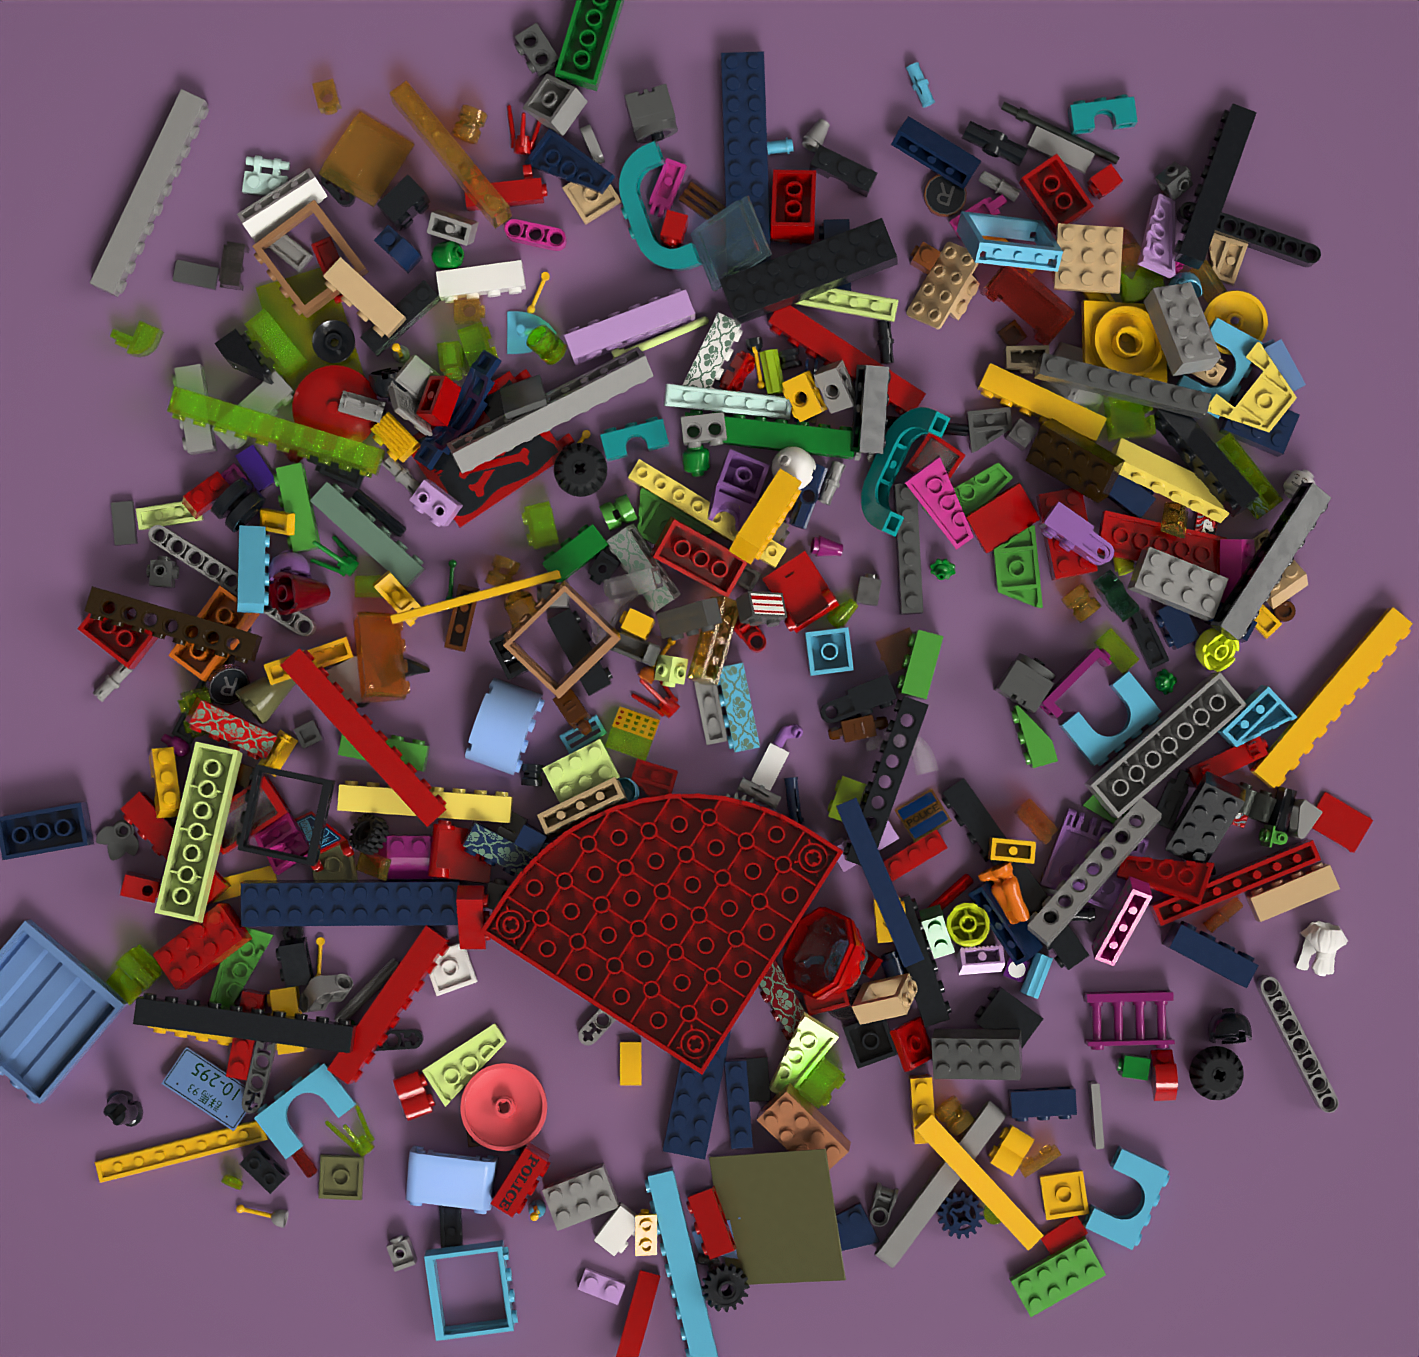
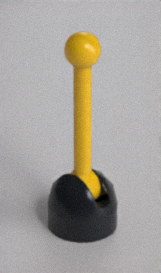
[745,337,765,389]

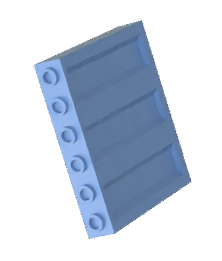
[0,919,129,1104]

